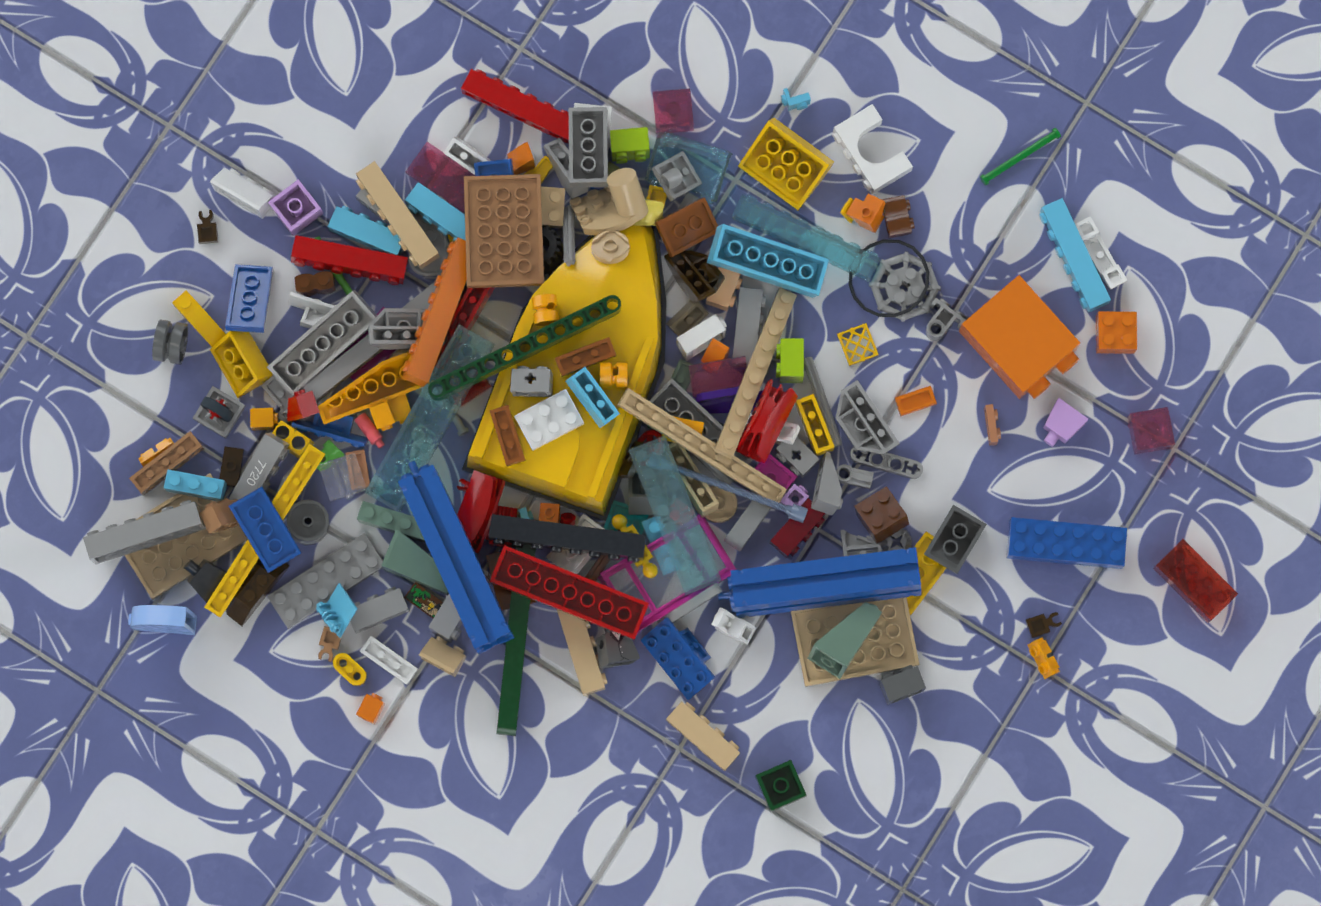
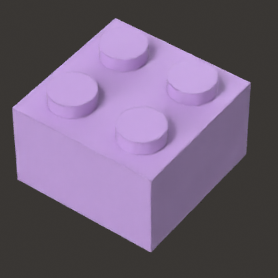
[268,179,323,236]

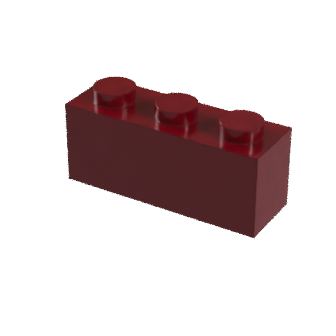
[770,498,825,558]

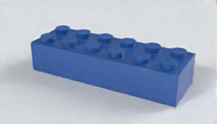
[1006,517,1127,569]

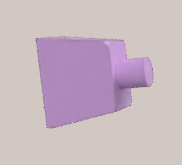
[1043,398,1088,447]

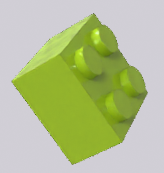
[610,127,650,164]
[776,338,804,383]

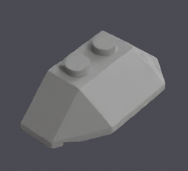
[368,308,445,350]
[835,380,900,455]

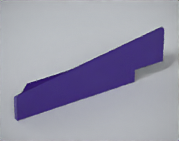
[692,386,778,414]

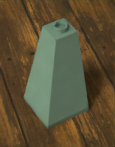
[381,530,449,595]
[807,602,882,679]

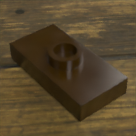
[618,441,648,478]
[219,446,244,487]

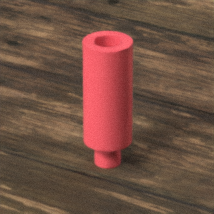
[354,413,385,449]

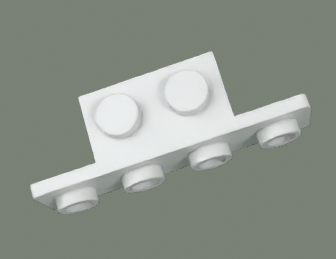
[288,292,336,329]

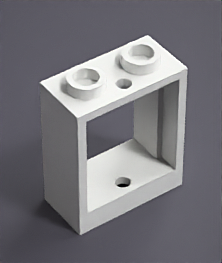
[676,314,727,361]

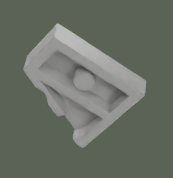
[840,530,882,556]

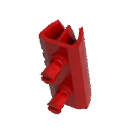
[736,379,798,463]
[457,470,506,553]

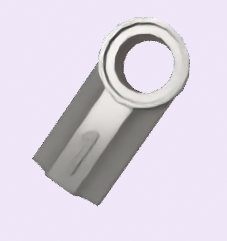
[836,464,874,489]

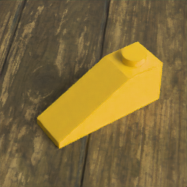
[172,290,226,347]

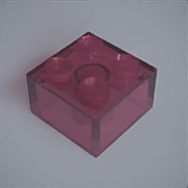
[653,88,694,134]
[1127,407,1175,455]

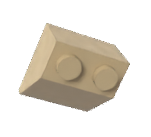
[419,636,466,677]

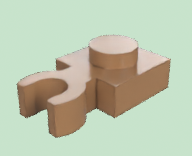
[318,626,343,662]

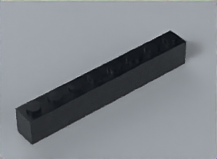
[489,514,646,563]

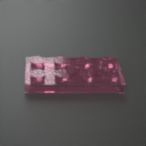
[405,142,475,213]

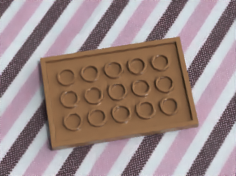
[464,174,544,288]

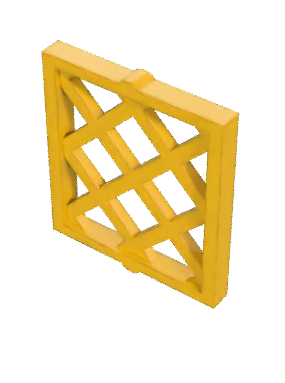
[837,323,879,366]

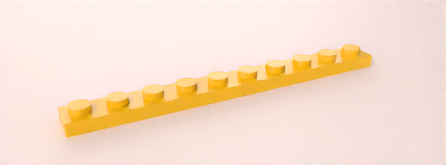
[204,444,325,618]

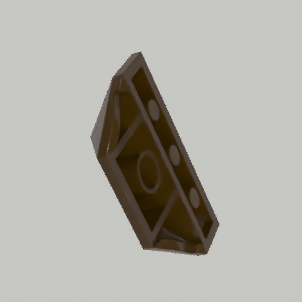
[664,250,725,304]
[226,559,290,627]

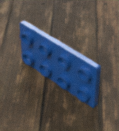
[641,617,715,700]

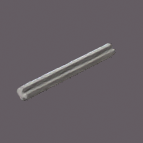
[563,205,575,266]
[804,357,842,447]

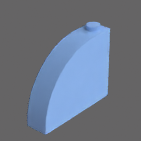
[128,605,197,635]

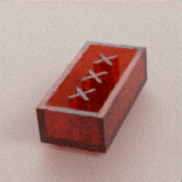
[1153,539,1238,623]

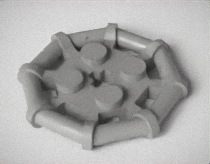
[869,251,941,322]

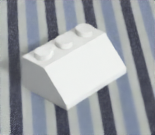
[210,168,274,219]

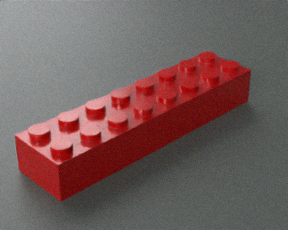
[490,545,649,640]

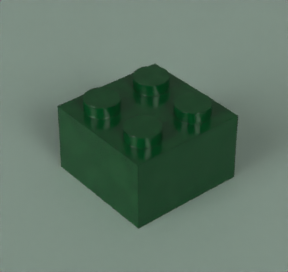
[755,760,807,813]

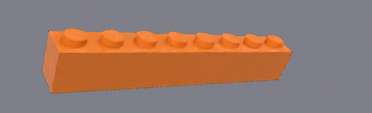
[402,237,467,387]

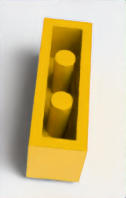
[795,394,834,457]

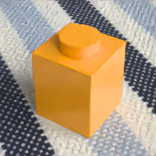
[250,408,279,431]

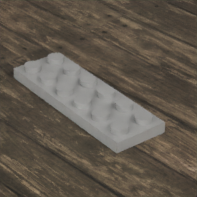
[267,533,383,629]

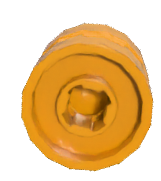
[532,294,559,326]
[600,362,628,388]

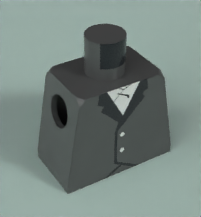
[596,628,640,669]

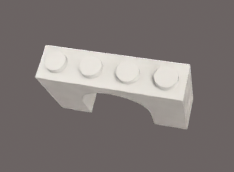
[832,104,913,194]

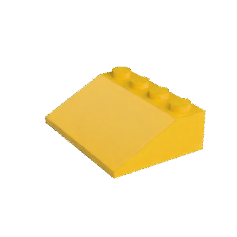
[738,118,834,210]

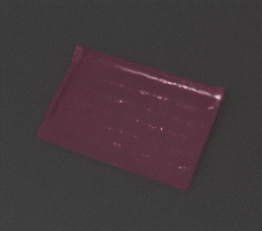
[689,356,747,397]

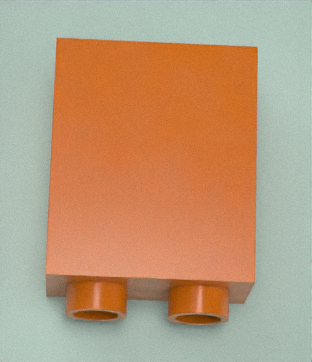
[959,275,1080,399]

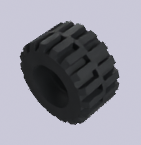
[542,225,564,277]

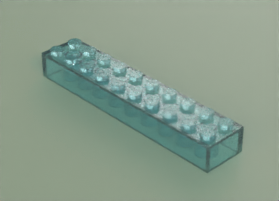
[365,325,495,512]

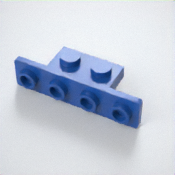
[291,405,368,447]

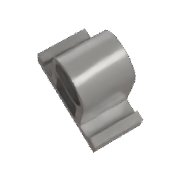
[926,298,966,341]

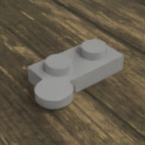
[261,375,294,423]

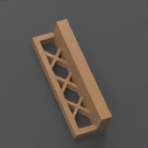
[129,431,204,496]

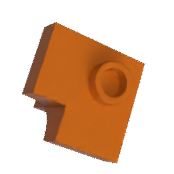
[846,193,886,233]

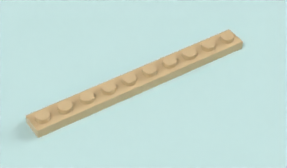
[714,287,797,459]
[617,388,787,503]

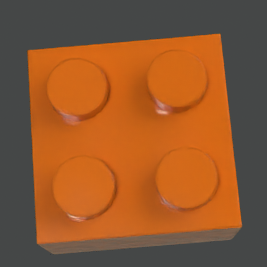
[1096,311,1137,354]

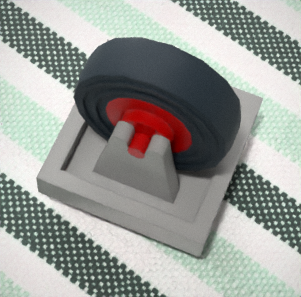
[193,386,246,438]

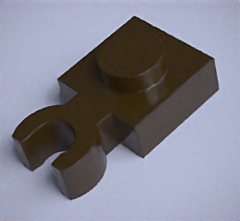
[197,210,218,244]
[1025,612,1062,639]

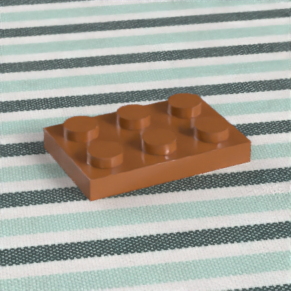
[654,197,718,257]

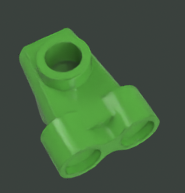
[317,439,344,472]

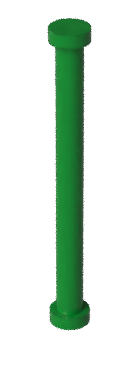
[980,128,1061,186]

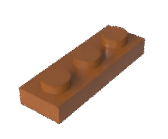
[555,337,616,377]
[490,405,526,467]

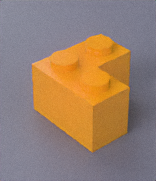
[369,394,413,432]

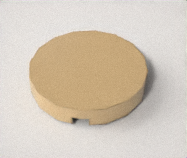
[591,231,630,264]
[705,485,737,523]

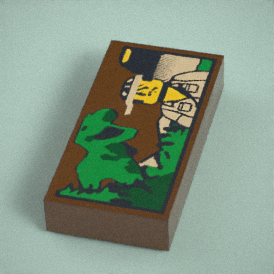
[404,582,443,619]

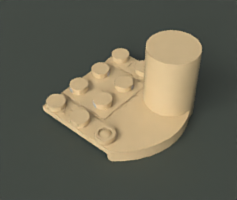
[569,168,648,235]

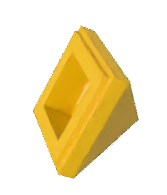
[840,198,854,223]

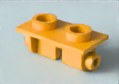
[138,438,174,467]
[1027,637,1060,679]

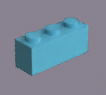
[565,367,620,428]
[164,469,227,502]

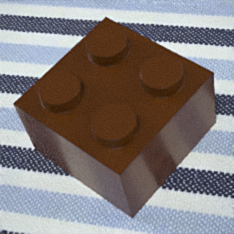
[854,486,909,544]

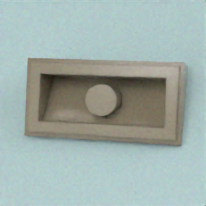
[666,300,709,337]

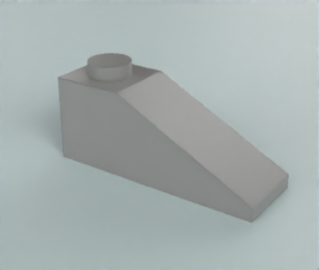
[543,138,588,199]
[811,452,843,515]

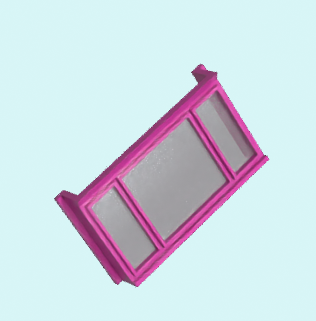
[598,514,736,634]

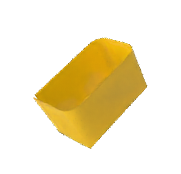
[272,420,315,459]

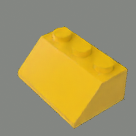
[210,331,273,398]

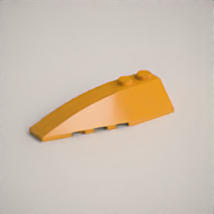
[318,351,431,424]

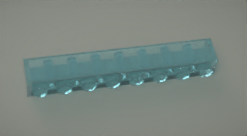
[732,194,880,282]

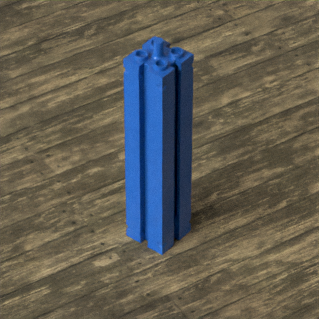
[398,461,514,654]
[718,547,921,618]

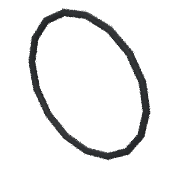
[848,239,930,317]

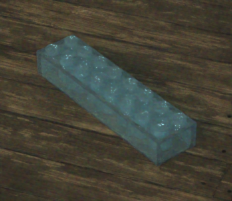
[628,435,722,595]

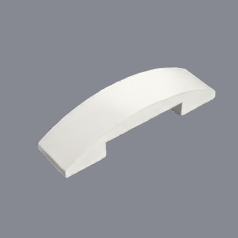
[1075,216,1128,290]

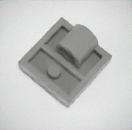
[652,151,702,202]

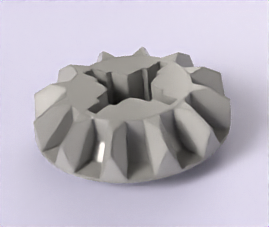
[881,529,912,551]

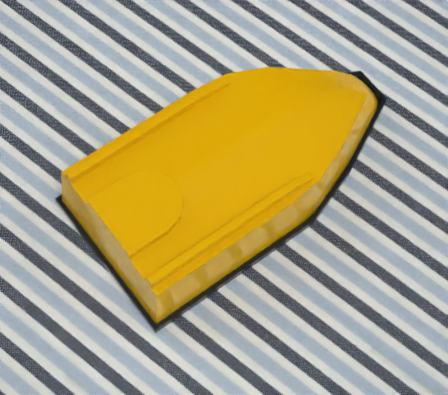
[462,225,666,522]

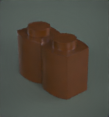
[882,195,915,238]
[294,271,336,297]

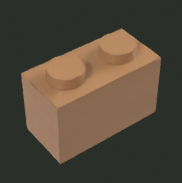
[199,498,239,534]

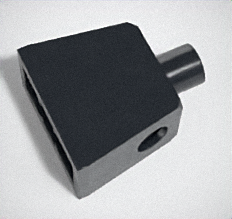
[184,559,227,603]

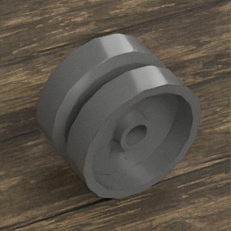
[152,319,188,365]
[287,500,329,545]

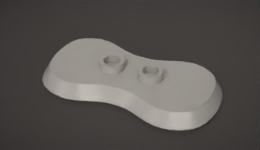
[409,195,449,276]

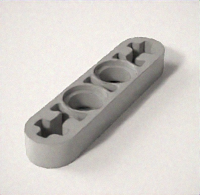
[850,447,923,479]
[657,583,722,624]

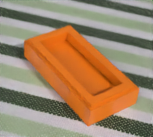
[894,386,937,417]

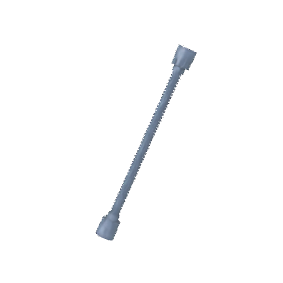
[647,451,808,523]

